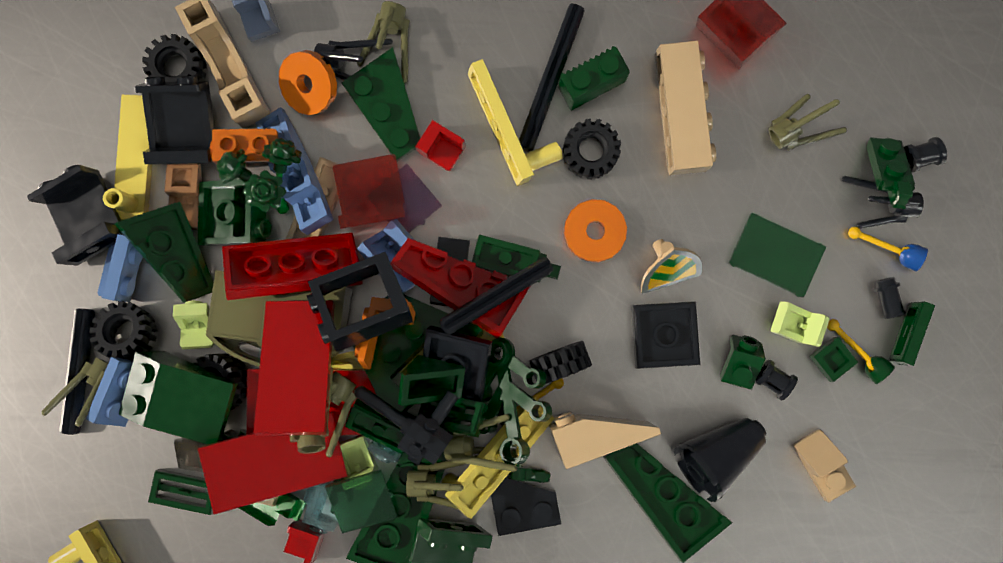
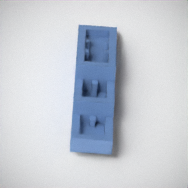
[255,107,334,235]

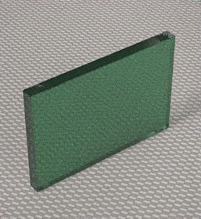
[728,213,826,298]

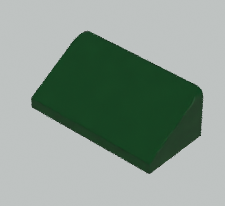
[345,399,416,455]

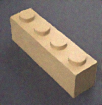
[655,41,716,176]

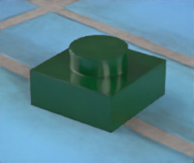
[809,337,859,382]

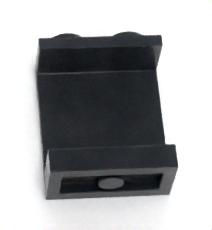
[27,165,124,266]

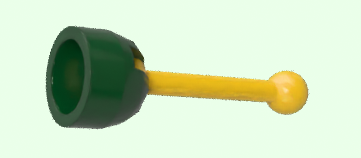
[827,319,895,384]

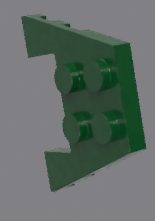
[353,294,484,424]

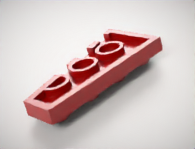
[391,238,531,339]

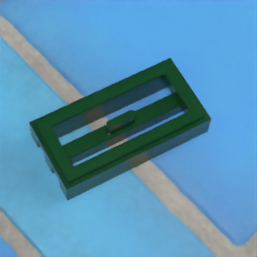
[889,301,935,366]
[417,398,488,438]
[148,469,213,515]

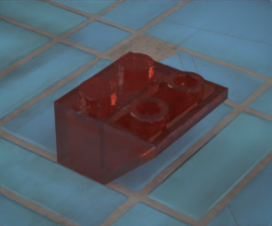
[696,0,787,69]

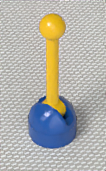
[848,226,928,271]

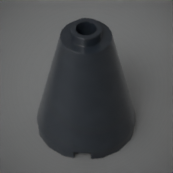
[674,418,766,502]

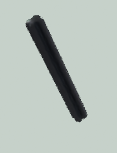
[519,3,585,151]

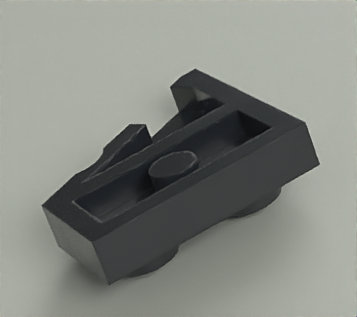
[491,477,561,536]

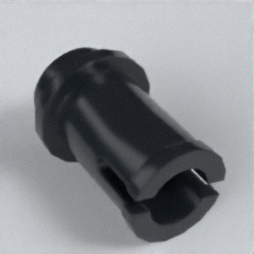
[873,277,906,319]

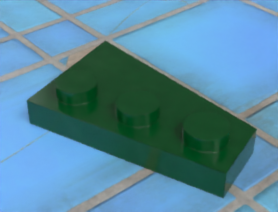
[341,47,420,162]
[114,201,214,303]

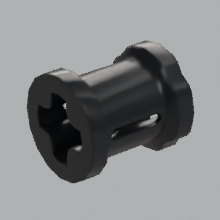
[904,137,947,173]
[755,359,798,401]

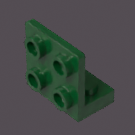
[409,518,493,563]

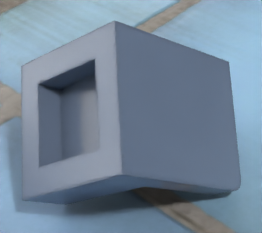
[232,0,280,42]

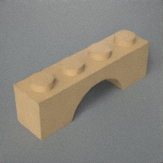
[175,0,270,129]

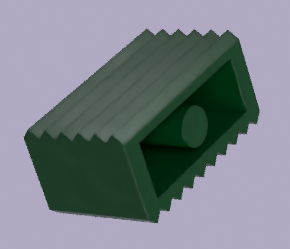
[558,46,630,111]

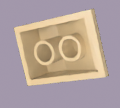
[549,411,661,470]

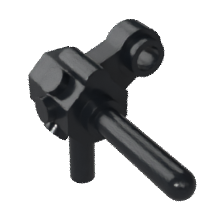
[354,386,459,466]

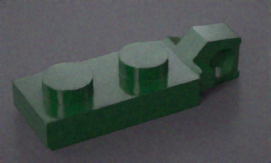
[866,137,915,209]
[472,234,561,283]

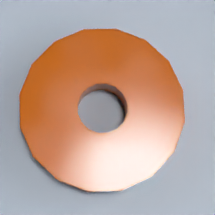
[279,50,337,115]
[564,199,627,263]

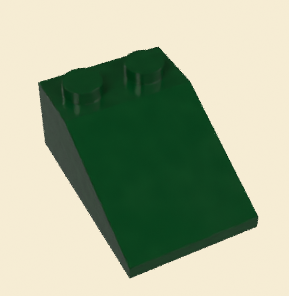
[118,351,238,444]

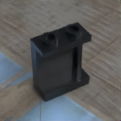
[134,76,214,165]

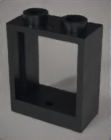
[306,251,413,352]

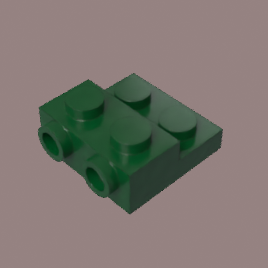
[197,179,271,246]

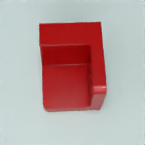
[415,120,466,171]
[283,519,327,563]

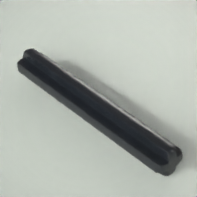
[439,257,554,335]
[60,308,95,435]

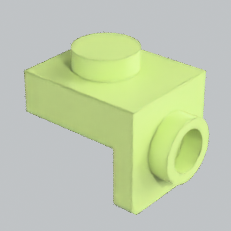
[173,300,214,350]
[770,301,830,347]
[340,435,378,489]

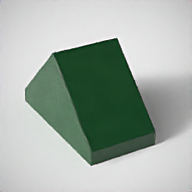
[398,355,465,406]

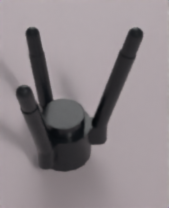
[314,38,393,80]
[842,176,924,229]

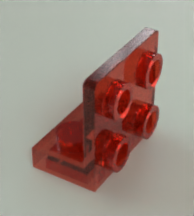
[333,154,408,229]

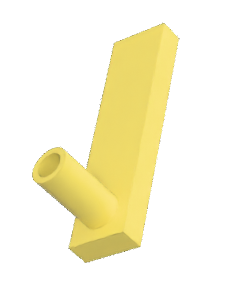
[468,59,563,186]
[103,94,152,221]
[441,396,554,519]
[48,520,122,563]

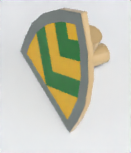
[641,239,702,294]

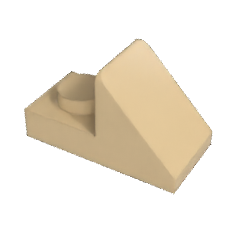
[792,429,856,503]

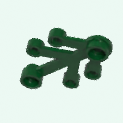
[479,337,552,465]

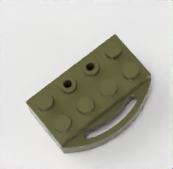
[206,270,352,367]

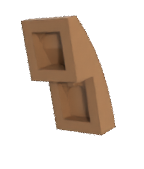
[164,163,202,230]

